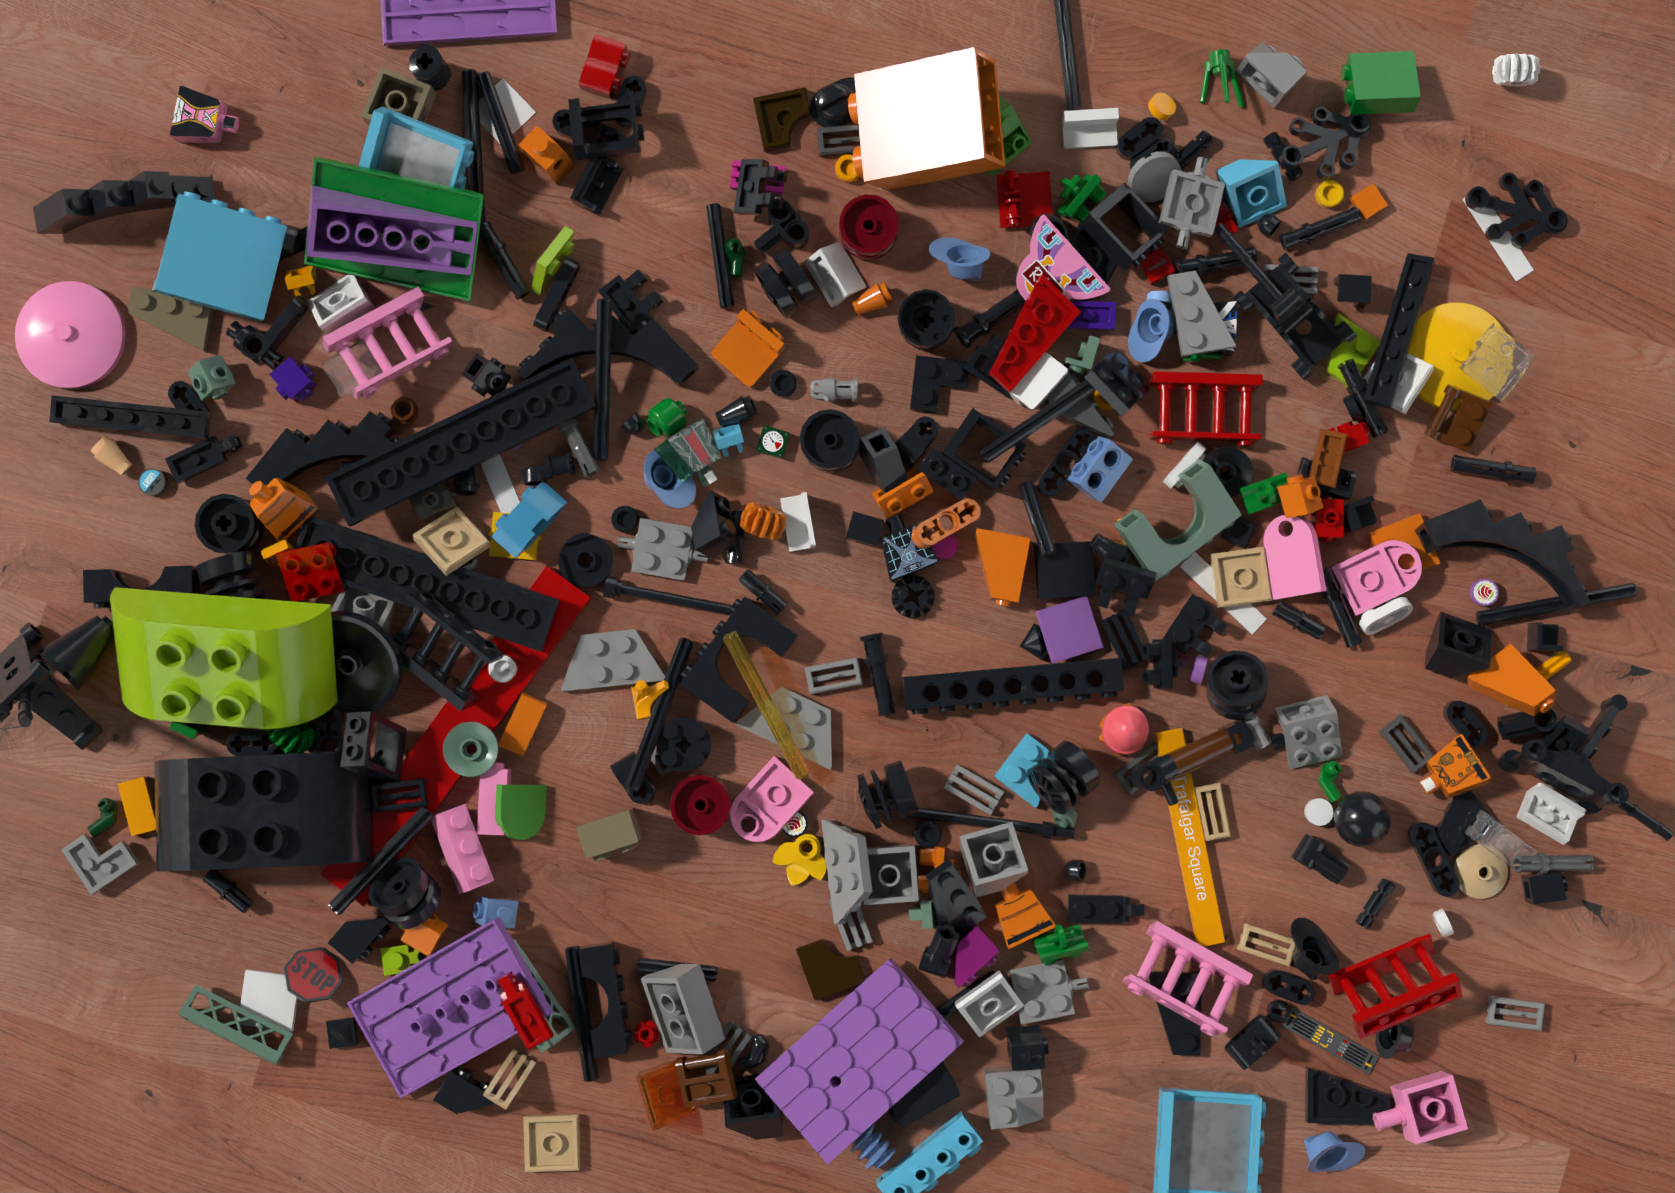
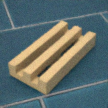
[1194,783,1231,841]
[1236,923,1296,967]
[483,1048,536,1110]

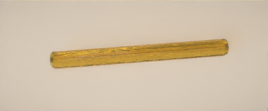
[723,631,810,779]

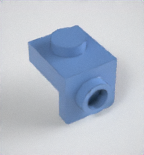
[473,895,519,929]

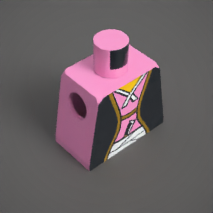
[170,86,239,143]

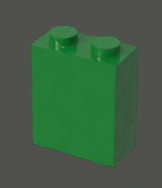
[1341,51,1421,115]

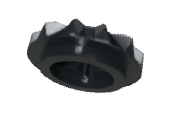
[891,575,935,618]

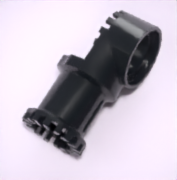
[521,451,576,486]

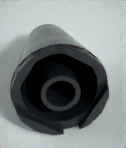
[38,615,115,690]

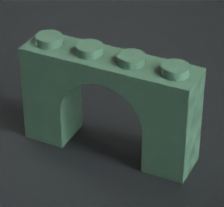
[1113,459,1242,581]

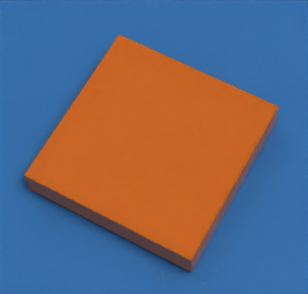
[1368,513,1440,570]

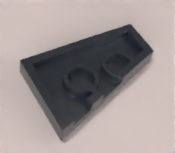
[926,859,988,937]

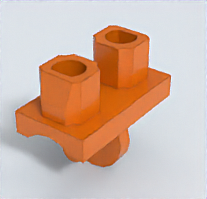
[917,846,962,893]

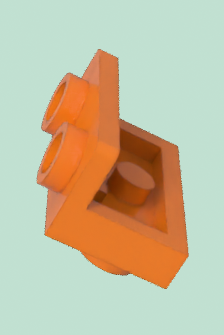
[871,466,934,519]

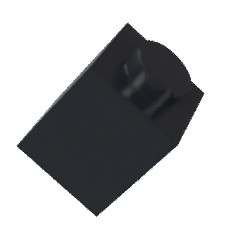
[1521,872,1568,905]

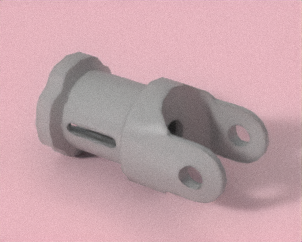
[810,377,858,402]

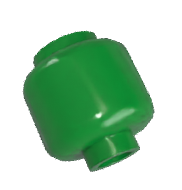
[646,398,688,438]

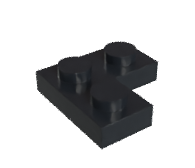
[910,355,968,413]

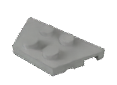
[561,629,665,692]
[736,687,832,770]
[821,819,872,925]

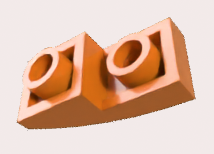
[498,692,547,756]

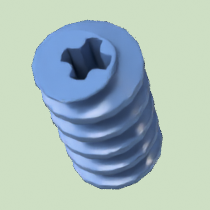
[850,1124,896,1169]

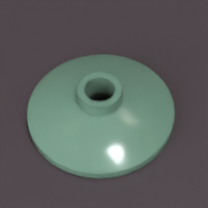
[443,722,498,777]

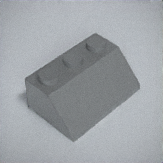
[641,964,725,1054]

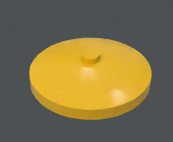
[1408,303,1511,411]

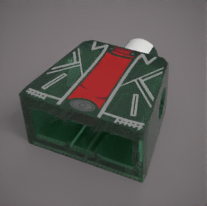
[654,418,721,488]

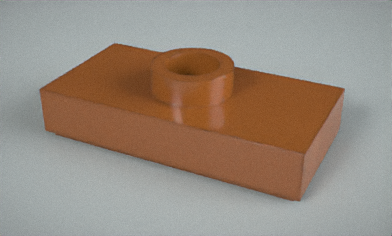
[1309,429,1348,489]

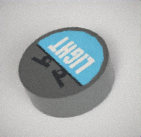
[138,468,168,496]

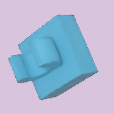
[713,423,744,457]

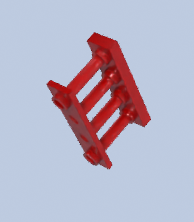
[1149,371,1263,447]
[1328,933,1463,1040]

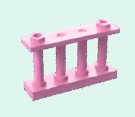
[323,287,452,400]
[1122,921,1253,1037]

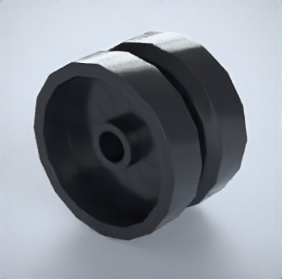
[753,248,818,319]
[799,409,860,473]
[194,494,264,555]
[1206,650,1268,720]
[368,857,441,929]

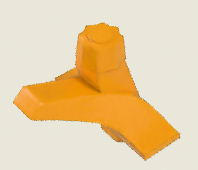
[631,680,669,721]

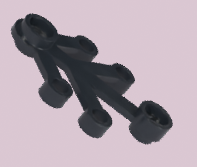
[1279,107,1371,181]
[1465,172,1568,249]

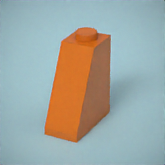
[974,528,1030,607]
[1468,644,1556,716]

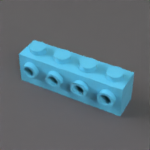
[876,1111,983,1193]

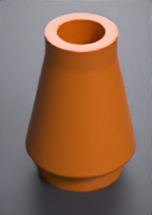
[852,282,894,316]

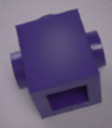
[269,357,317,402]

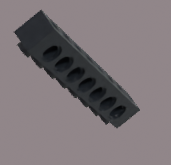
[903,658,1124,715]

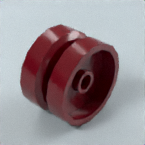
[839,194,898,260]
[670,774,732,836]

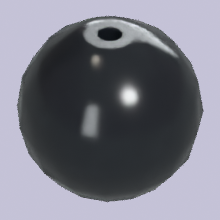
[1333,791,1391,847]

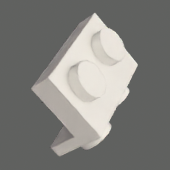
[1516,783,1586,845]

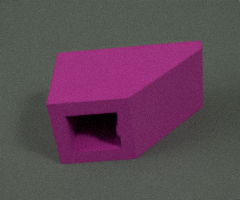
[954,925,999,988]

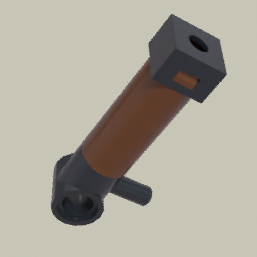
[1131,721,1254,806]

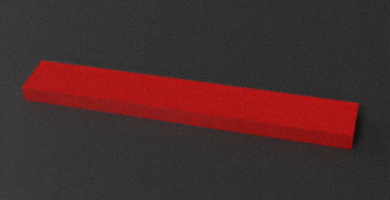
[320,566,592,907]

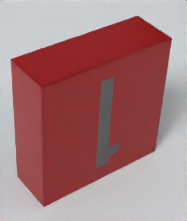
[1140,247,1175,285]

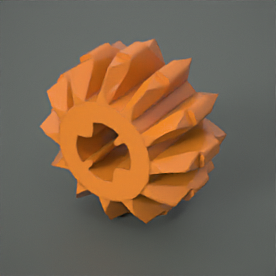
[740,502,787,540]

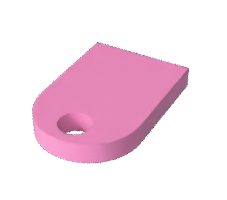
[1263,515,1326,600]
[1332,540,1422,616]
[730,756,815,842]

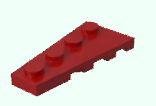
[989,274,1081,392]

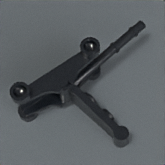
[1214,223,1358,381]
[0,622,104,750]
[1499,694,1674,841]

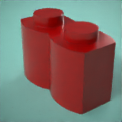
[579,34,630,99]

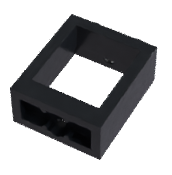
[1080,182,1169,271]
[942,408,1027,492]
[340,711,407,782]

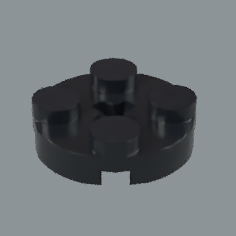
[558,533,613,588]
[656,717,711,772]

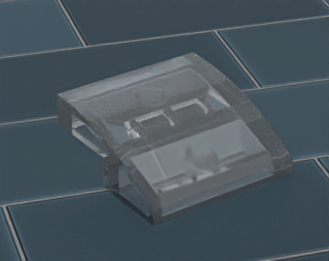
[1459,323,1535,402]

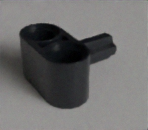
[754,200,809,254]
[1224,1014,1281,1070]

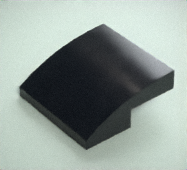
[1034,541,1096,599]

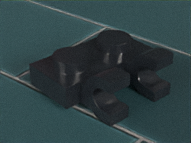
[734,159,788,215]
[598,269,664,335]
[963,334,1011,398]
[1095,557,1157,616]
[1162,593,1228,658]

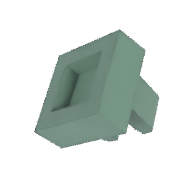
[909,898,938,929]

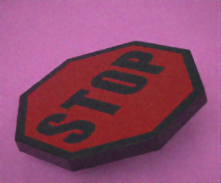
[284,947,342,1003]

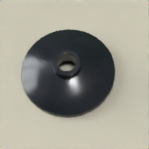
[1203,447,1253,497]

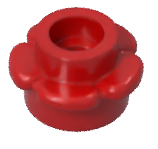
[633,1021,660,1048]

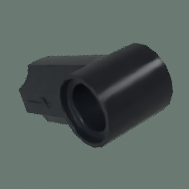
[1497,709,1557,740]
[1291,834,1350,885]
[918,924,959,978]

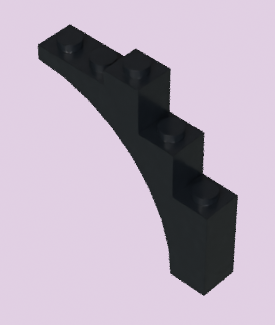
[33,171,216,234]
[517,308,699,387]
[245,411,399,486]
[1415,499,1590,613]

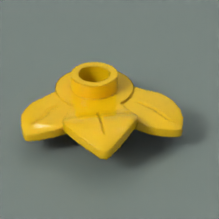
[772,834,827,886]

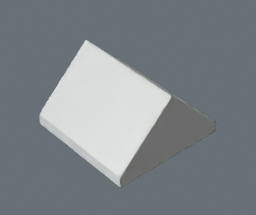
[308,274,375,334]
[955,971,1024,1038]

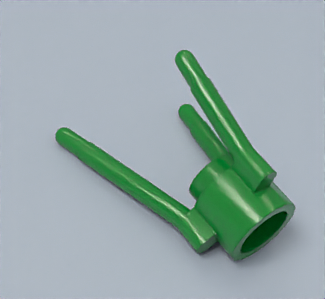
[1200,49,1244,108]

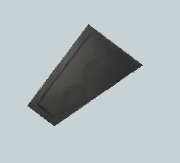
[1148,971,1202,1056]
[1305,1066,1390,1124]

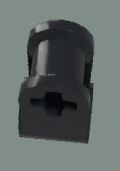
[895,416,938,468]
[610,751,656,804]

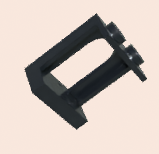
[568,91,645,160]

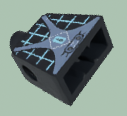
[881,514,939,582]

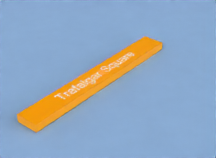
[1154,728,1225,947]

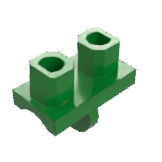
[1056,174,1106,223]
[1238,472,1288,514]
[1033,924,1089,966]

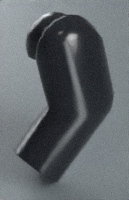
[737,1034,770,1072]

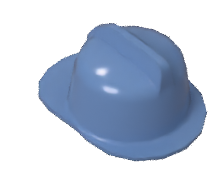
[929,237,990,282]
[1128,299,1176,363]
[644,448,696,509]
[1304,1132,1366,1173]

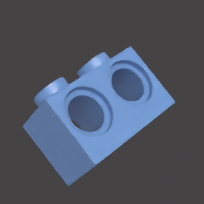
[1067,436,1133,503]

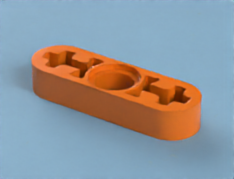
[912,498,981,549]

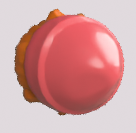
[1099,703,1150,756]

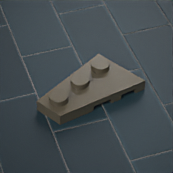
[128,287,213,352]

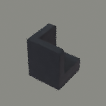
[1334,274,1372,307]
[1344,495,1377,533]
[846,511,885,546]
[1527,622,1563,652]

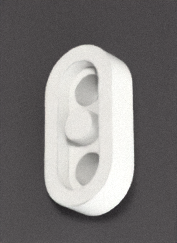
[1162,441,1207,489]
[1359,596,1413,635]

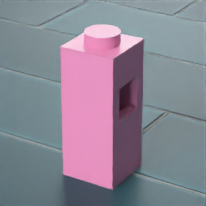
[477,763,512,835]

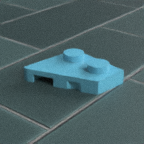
[994,733,1049,808]

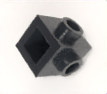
[461,353,511,397]

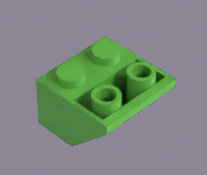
[986,96,1032,177]

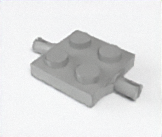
[1159,157,1225,249]
[617,518,708,581]
[1009,959,1089,1025]

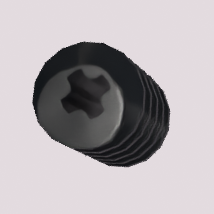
[409,44,451,91]

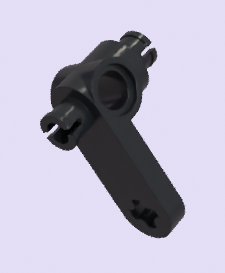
[225,295,309,370]

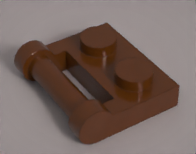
[1424,384,1493,452]
[675,1049,738,1108]

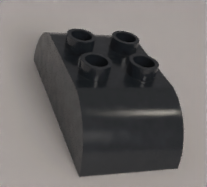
[154,751,374,871]

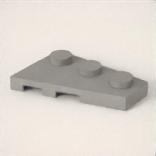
[1167,271,1236,357]

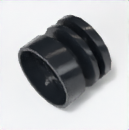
[897,289,955,351]
[196,551,266,599]
[1027,740,1101,815]
[857,760,920,829]

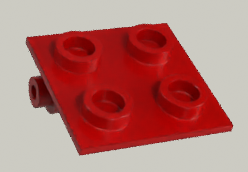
[996,170,1053,228]
[275,542,345,602]

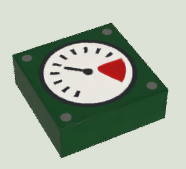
[756,425,790,459]

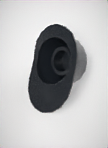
[810,77,856,128]
[1291,918,1340,980]
[1375,993,1414,1059]

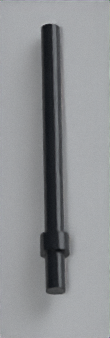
[912,807,1075,839]

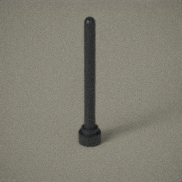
[603,576,732,615]

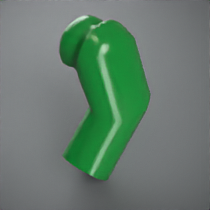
[1318,761,1342,802]

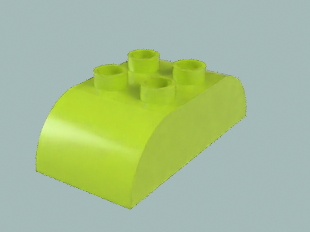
[110,587,337,729]

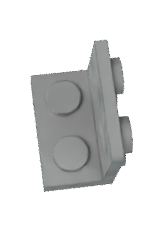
[1274,695,1342,769]

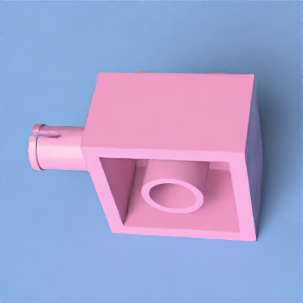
[1373,1071,1468,1145]

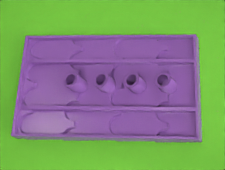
[380,0,557,46]
[347,916,553,1098]
[755,958,964,1165]

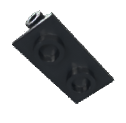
[917,447,977,500]

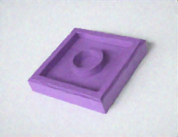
[1035,596,1103,663]

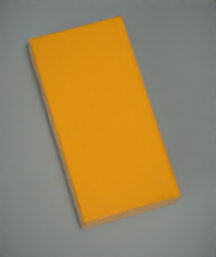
[118,776,156,836]

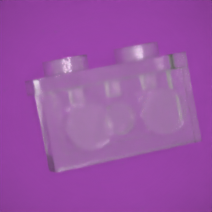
[321,340,383,397]

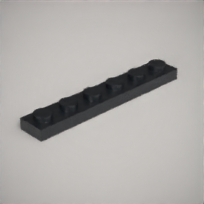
[1363,253,1435,409]
[49,395,211,439]

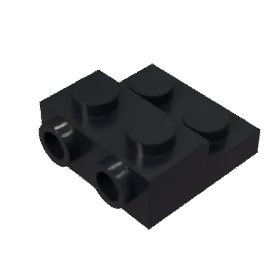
[1084,349,1150,416]

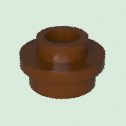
[391,397,419,424]

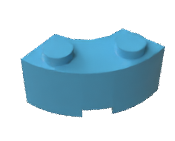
[492,481,568,558]

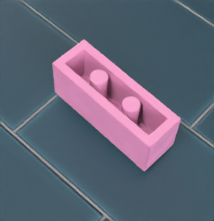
[431,804,494,894]

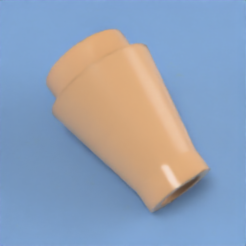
[91,436,133,476]

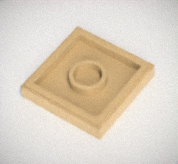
[413,506,490,576]
[1210,547,1272,608]
[523,1114,581,1172]

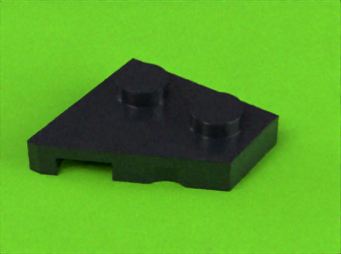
[1435,790,1496,856]

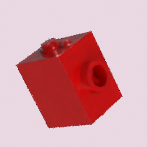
[1310,496,1344,543]

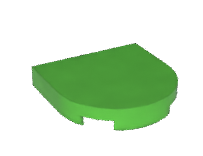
[495,784,547,840]

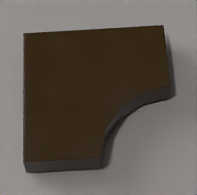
[753,87,811,152]
[796,939,865,1000]

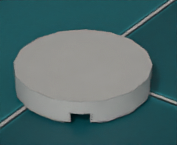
[1128,151,1181,202]

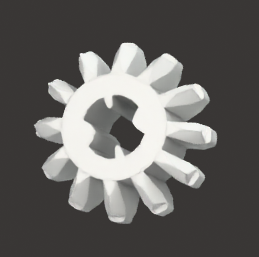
[1492,53,1540,87]

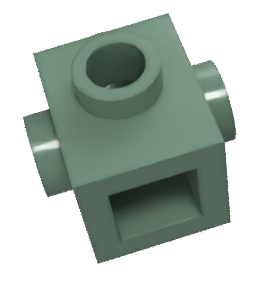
[187,355,235,401]

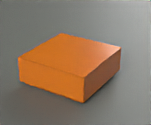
[1349,183,1388,221]

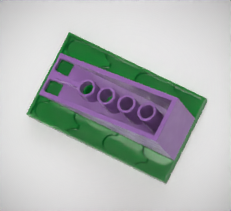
[304,156,484,301]

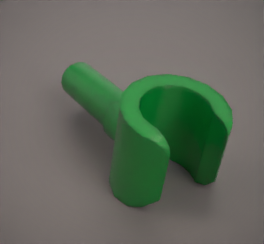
[1183,352,1222,362]

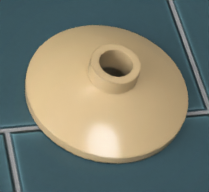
[1453,844,1508,899]

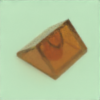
[636,1060,696,1131]

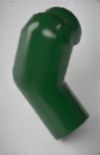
[725,238,746,278]
[87,798,118,837]

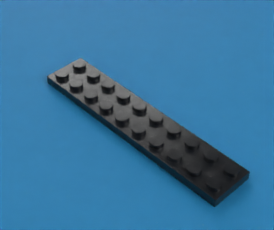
[325,358,596,527]
[295,516,561,652]

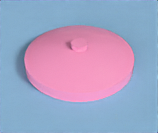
[15,281,126,389]

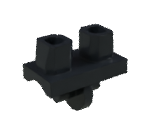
[1141,639,1186,689]

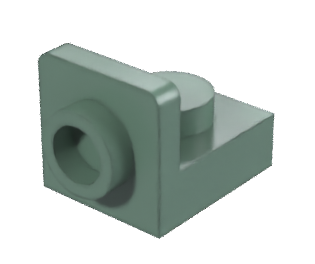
[1063,336,1100,376]

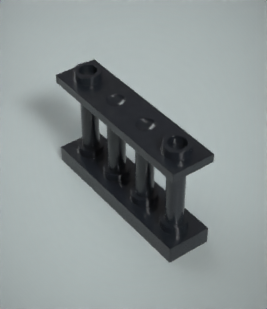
[390,589,505,711]

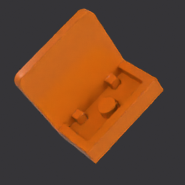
[711,309,785,387]

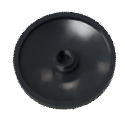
[331,611,403,713]

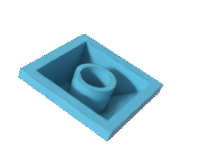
[1216,159,1287,228]

